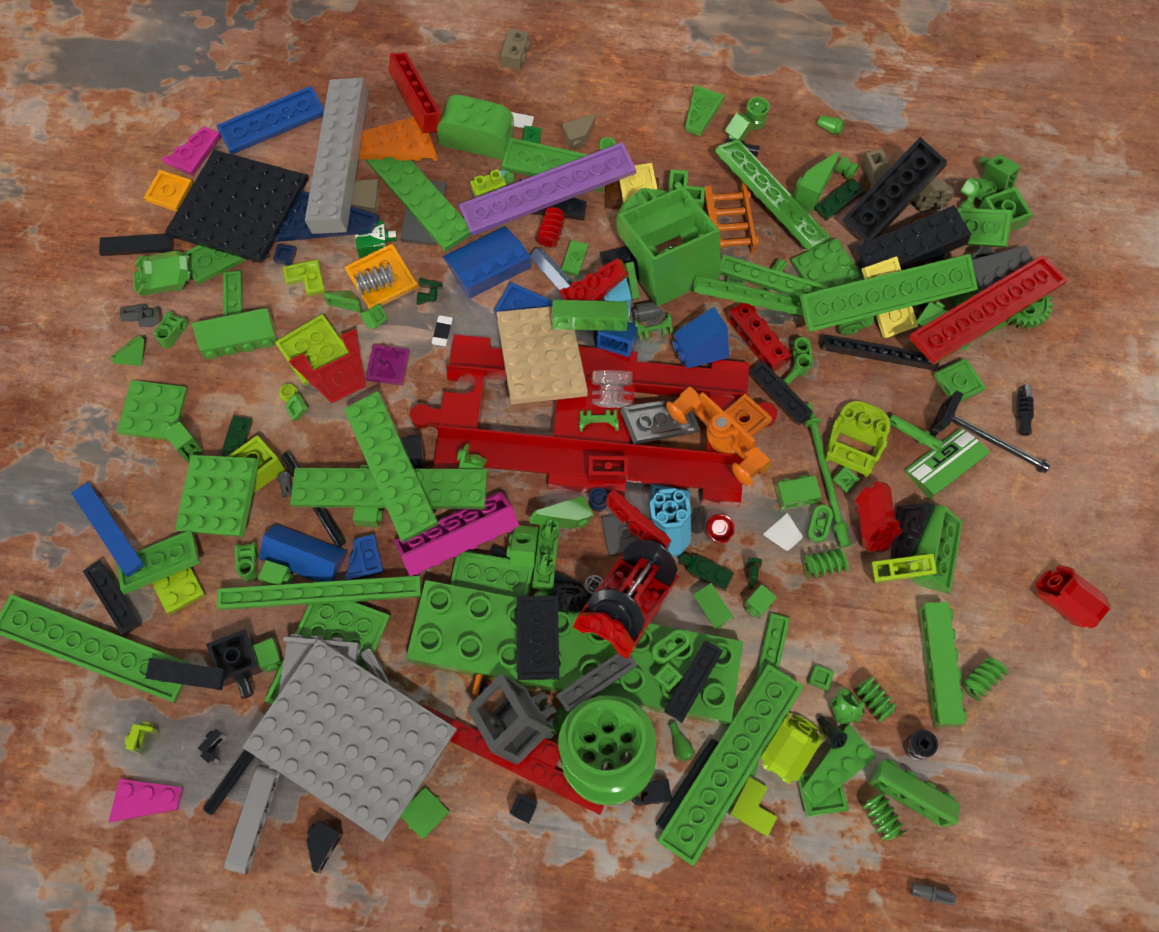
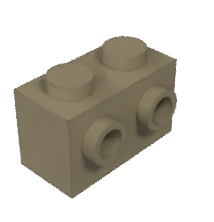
[500,29,531,70]

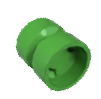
[745,97,770,130]

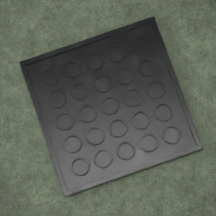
[165,150,308,263]

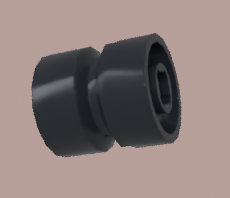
[903,730,938,761]

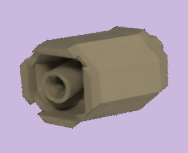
[914,177,954,212]

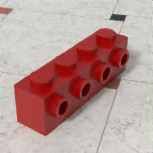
[727,303,791,372]

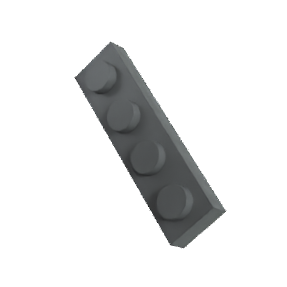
[556,653,637,714]

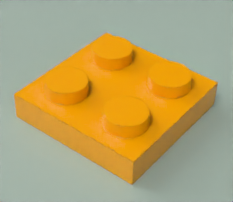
[144,170,193,212]

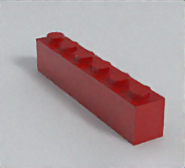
[389,52,441,133]

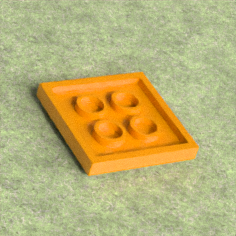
[344,244,418,308]

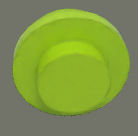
[279,384,298,402]

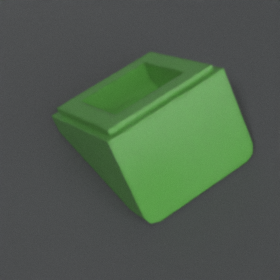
[360,303,388,329]

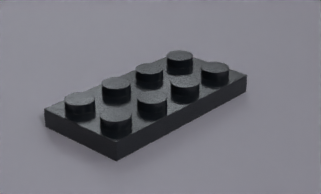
[517,596,560,680]

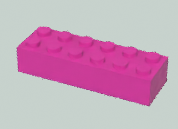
[393,492,519,576]

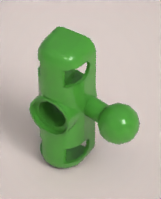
[960,177,997,208]

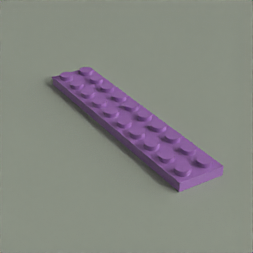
[459,142,636,236]

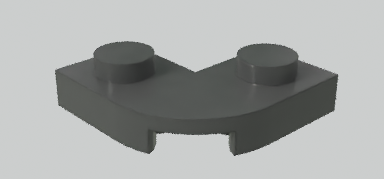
[120,304,159,327]

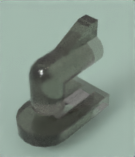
[691,505,708,534]

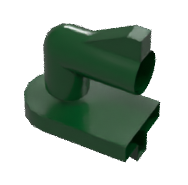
[416,277,443,305]
[745,558,762,590]

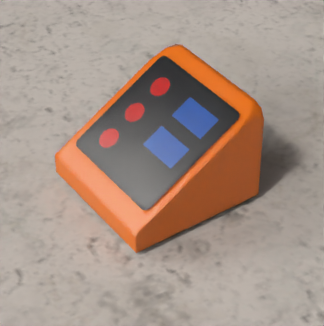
[472,674,493,698]

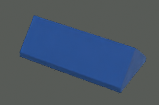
[259,524,348,582]

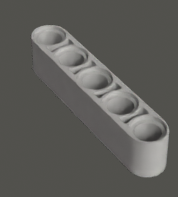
[224,764,280,875]

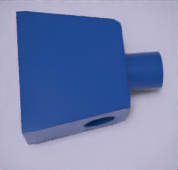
[597,322,638,357]

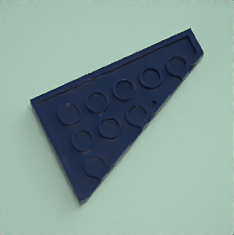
[274,191,380,242]

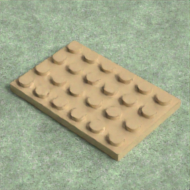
[496,306,588,405]

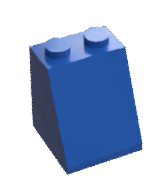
[672,307,729,368]

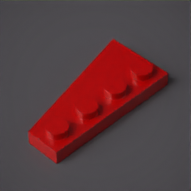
[559,258,629,301]
[606,489,671,550]

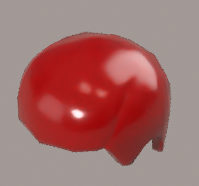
[706,514,735,543]

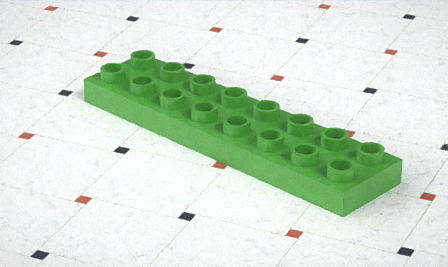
[406,580,744,726]

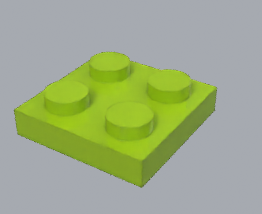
[152,567,206,615]

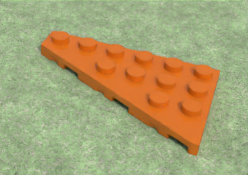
[359,116,438,161]

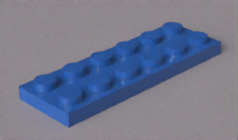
[216,86,324,154]

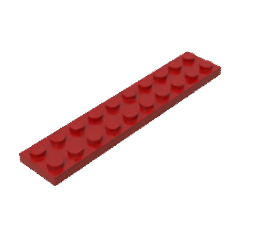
[909,255,1068,365]

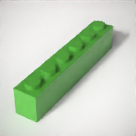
[920,602,967,728]

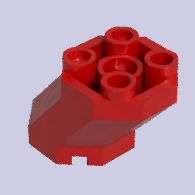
[854,481,902,552]
[1036,565,1111,628]

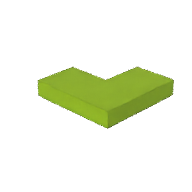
[282,259,326,297]
[729,777,777,837]

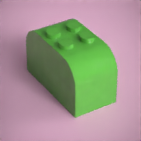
[437,95,515,160]

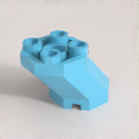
[649,488,691,557]

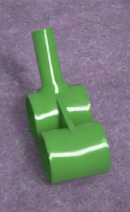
[783,337,813,385]

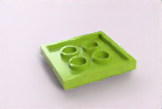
[275,314,349,387]

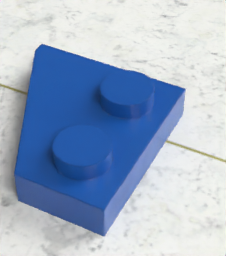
[345,534,384,580]

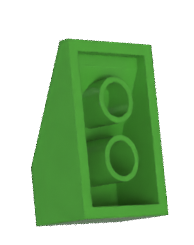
[793,152,840,213]

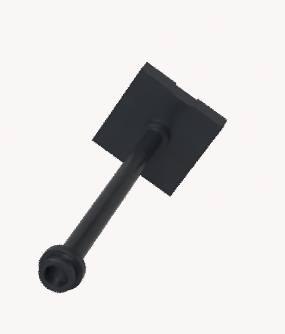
[929,390,1051,473]

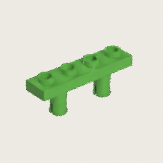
[532,519,559,591]

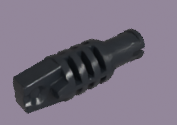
[1016,384,1034,436]

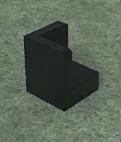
[509,793,538,824]

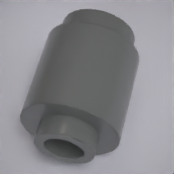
[632,301,660,322]

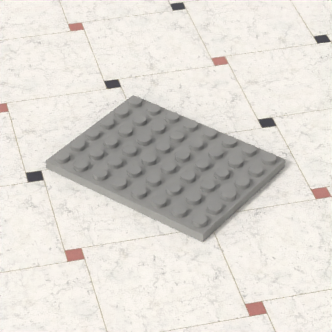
[242,640,457,842]

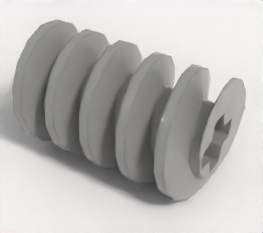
[354,263,395,295]

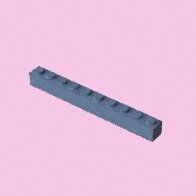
[530,248,599,333]

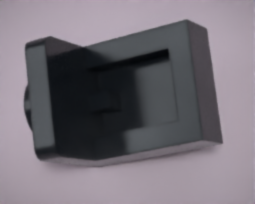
[198,729,227,764]

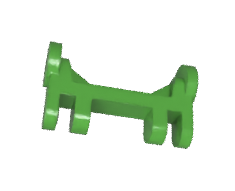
[633,313,673,341]
[580,410,618,432]

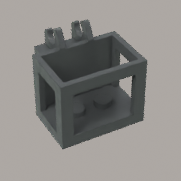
[467,673,559,765]

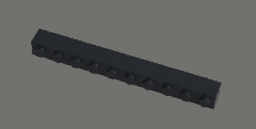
[821,335,939,371]

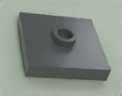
[602,516,641,557]

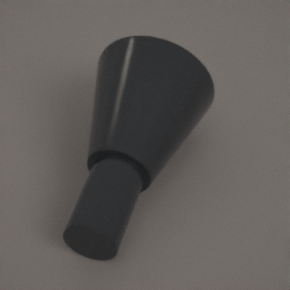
[817,716,847,749]

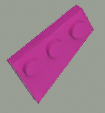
[161,126,221,176]
[108,779,184,823]

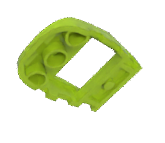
[826,401,890,478]

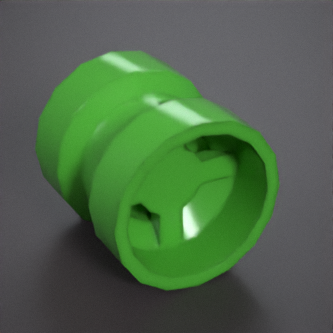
[835,156,859,180]

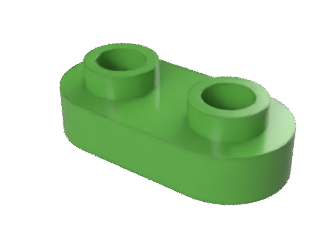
[807,505,833,543]
[652,630,690,664]

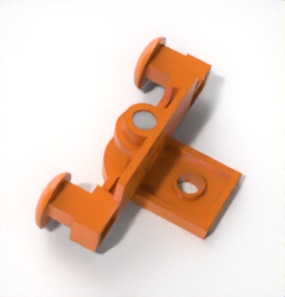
[666,387,772,487]

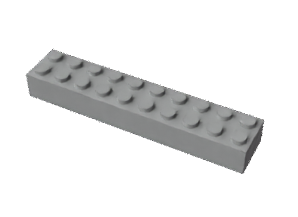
[305,78,369,234]

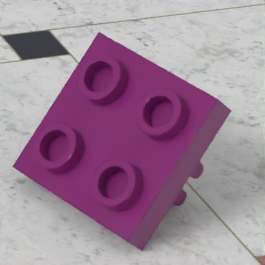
[365,344,410,386]

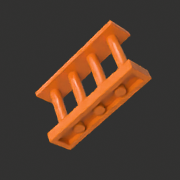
[704,183,759,253]

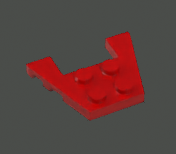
[289,329,366,404]

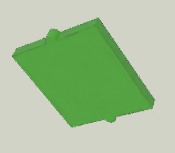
[401,787,450,840]

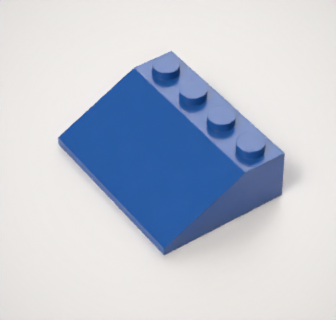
[443,226,531,299]

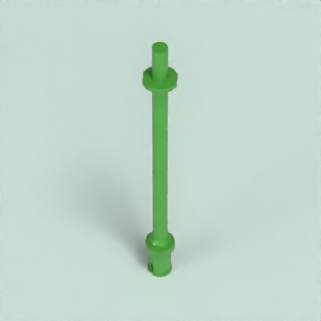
[804,403,852,548]

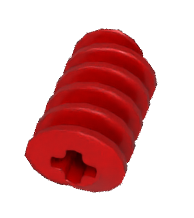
[537,207,566,248]

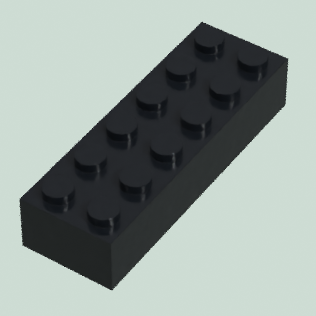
[842,137,947,243]
[854,205,971,273]

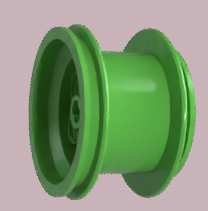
[558,695,656,806]

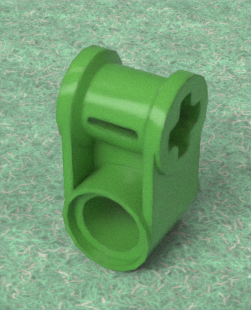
[154,311,188,349]
[234,542,259,582]

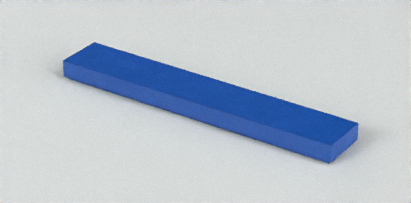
[71,482,145,577]

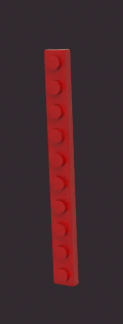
[422,704,605,816]

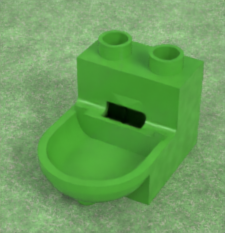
[616,186,721,306]

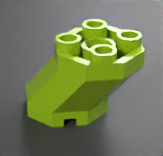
[761,713,824,784]

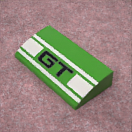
[904,428,990,500]

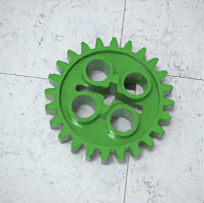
[1006,296,1053,329]

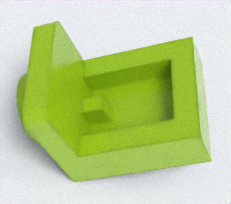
[125,722,159,753]

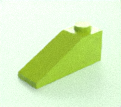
[871,554,937,584]

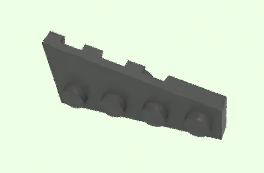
[972,245,1033,293]

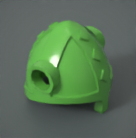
[830,688,865,724]

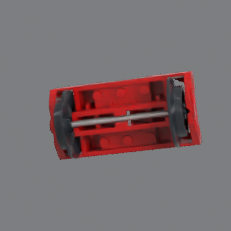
[573,540,679,659]

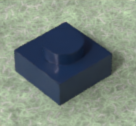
[273,244,297,265]

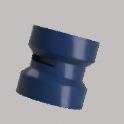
[589,487,608,512]

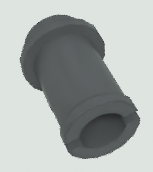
[276,472,292,498]

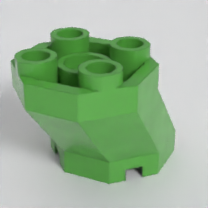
[133,251,190,296]

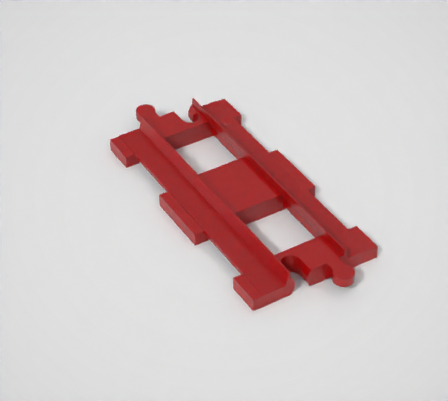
[410,334,778,508]

